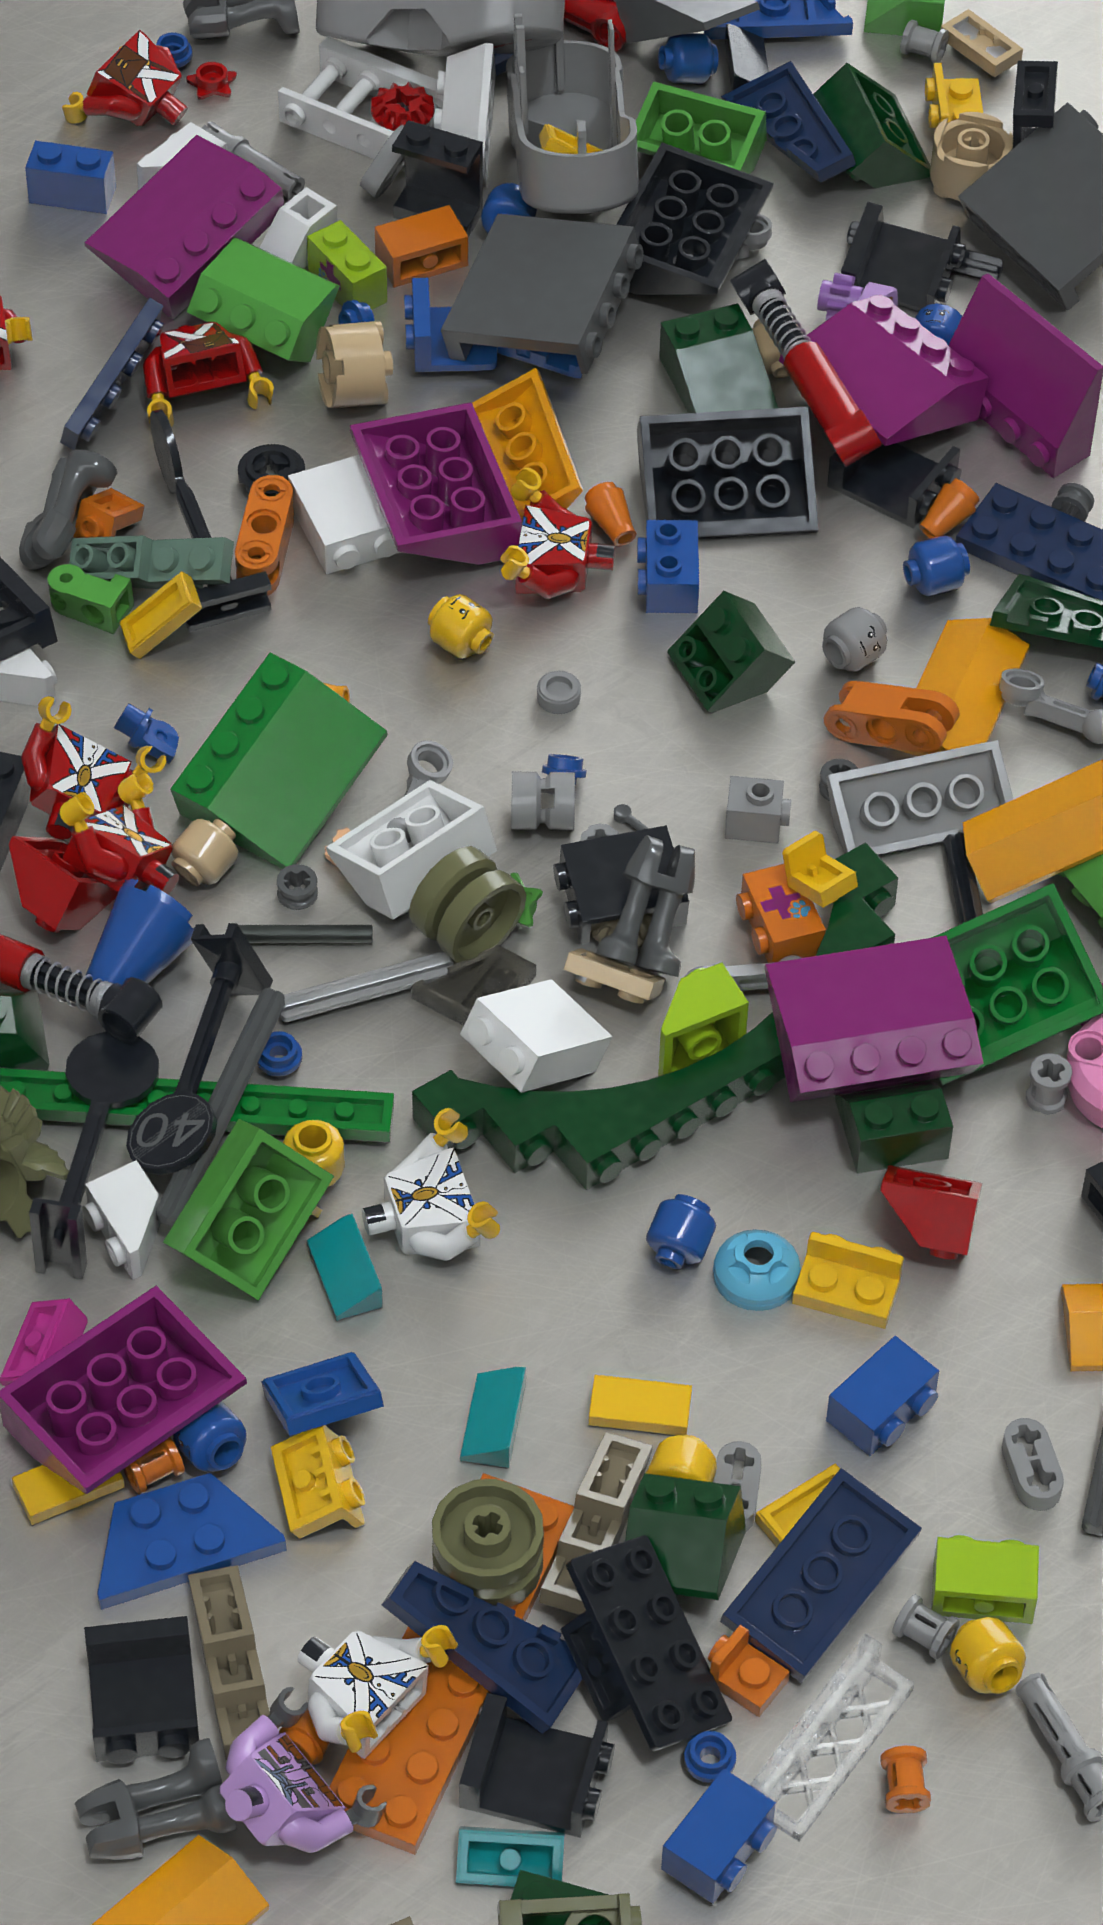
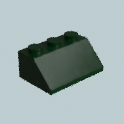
[813,63,931,188]

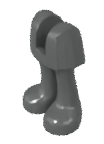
[183,0,300,39]
[19,449,117,570]
[596,835,695,977]
[75,1738,237,1860]

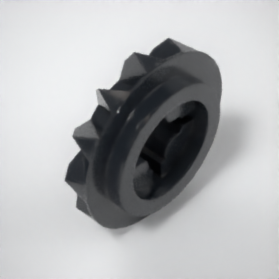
[238,444,305,496]

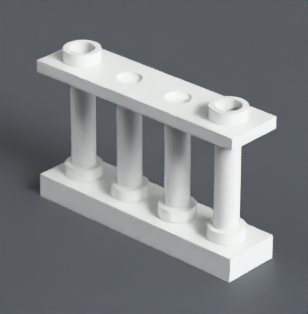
[278,37,444,172]

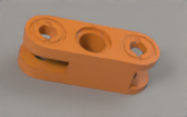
[235,475,294,596]
[823,681,960,753]

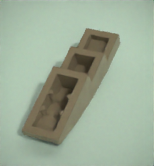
[539,1432,653,1615]
[188,1565,270,1760]

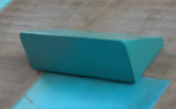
[307,1214,383,1321]
[460,1367,526,1468]
[456,1826,565,1887]

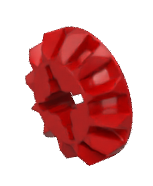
[371,82,434,131]

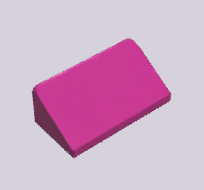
[0,1298,88,1386]

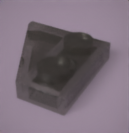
[411,945,536,1026]

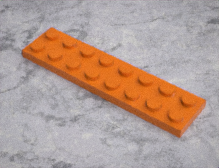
[329,1473,574,1855]

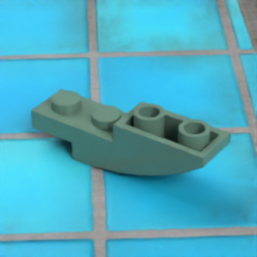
[69,535,234,589]

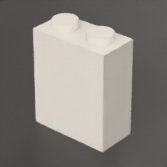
[288,455,400,574]
[460,979,613,1093]

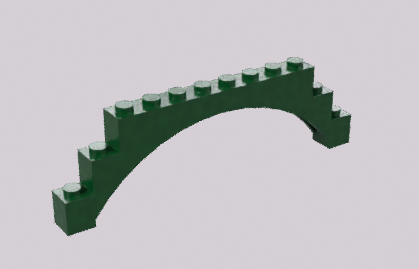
[412,842,898,1190]

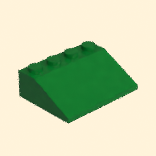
[170,652,388,869]
[931,883,1103,1086]

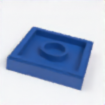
[261,1352,384,1436]

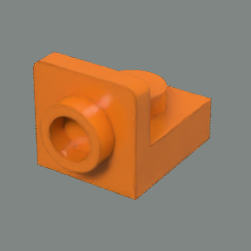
[74,488,145,538]
[708,1625,790,1717]

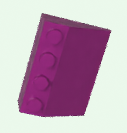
[84,135,284,320]
[948,273,1103,478]
[779,295,989,446]
[350,402,522,565]
[764,935,984,1103]
[0,1285,247,1494]

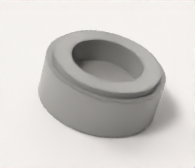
[537,671,581,714]

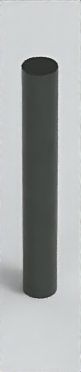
[238,925,373,943]

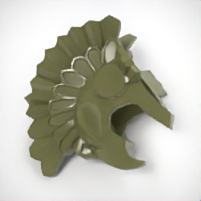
[0,1085,69,1238]

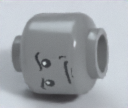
[822,607,887,672]

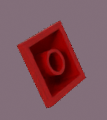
[9,836,118,933]
[880,1165,982,1260]

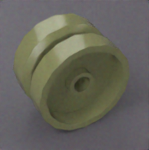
[409,846,526,965]
[432,1479,544,1607]

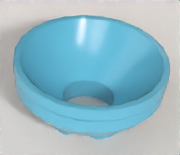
[713,1229,801,1311]

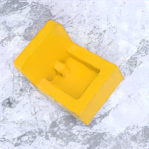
[782,831,858,908]

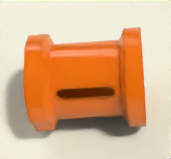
[123,1437,185,1495]
[880,1745,931,1814]

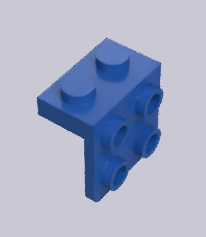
[404,278,497,372]

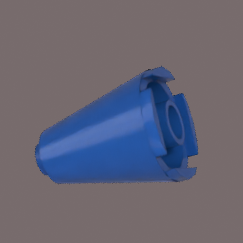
[86,879,195,984]

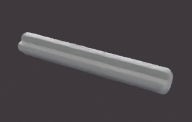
[280,951,455,1022]

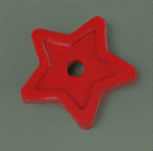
[186,62,237,100]

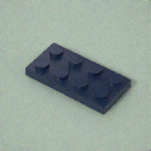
[955,483,1103,601]
[720,1468,922,1684]

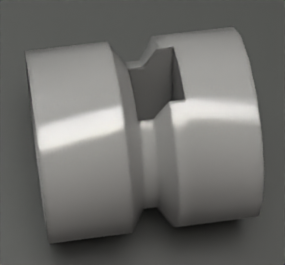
[511,771,575,830]

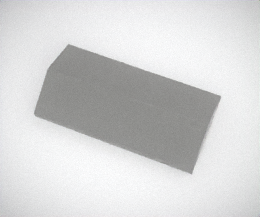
[826,740,1013,856]

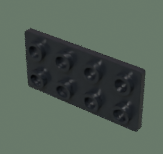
[560,1535,732,1751]

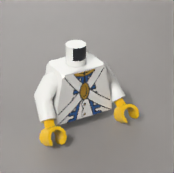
[361,1108,500,1261]
[297,1625,458,1759]

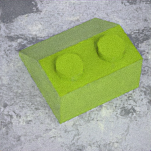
[658,962,749,1076]

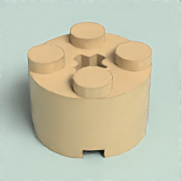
[930,112,1013,201]
[316,321,393,409]

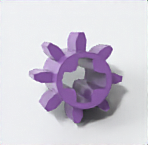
[817,273,864,321]

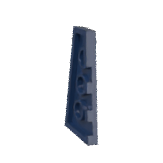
[721,61,856,183]
[60,297,165,450]
[381,1561,583,1734]

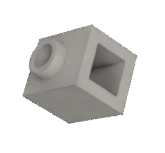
[725,776,791,843]

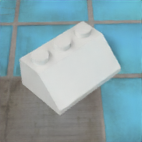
[434,43,496,187]
[326,780,497,919]

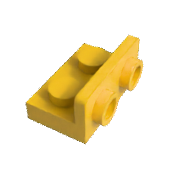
[925,63,983,128]
[792,1232,904,1329]
[271,1425,365,1539]

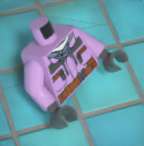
[219,1687,387,1853]

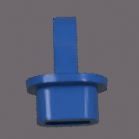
[114,703,179,764]

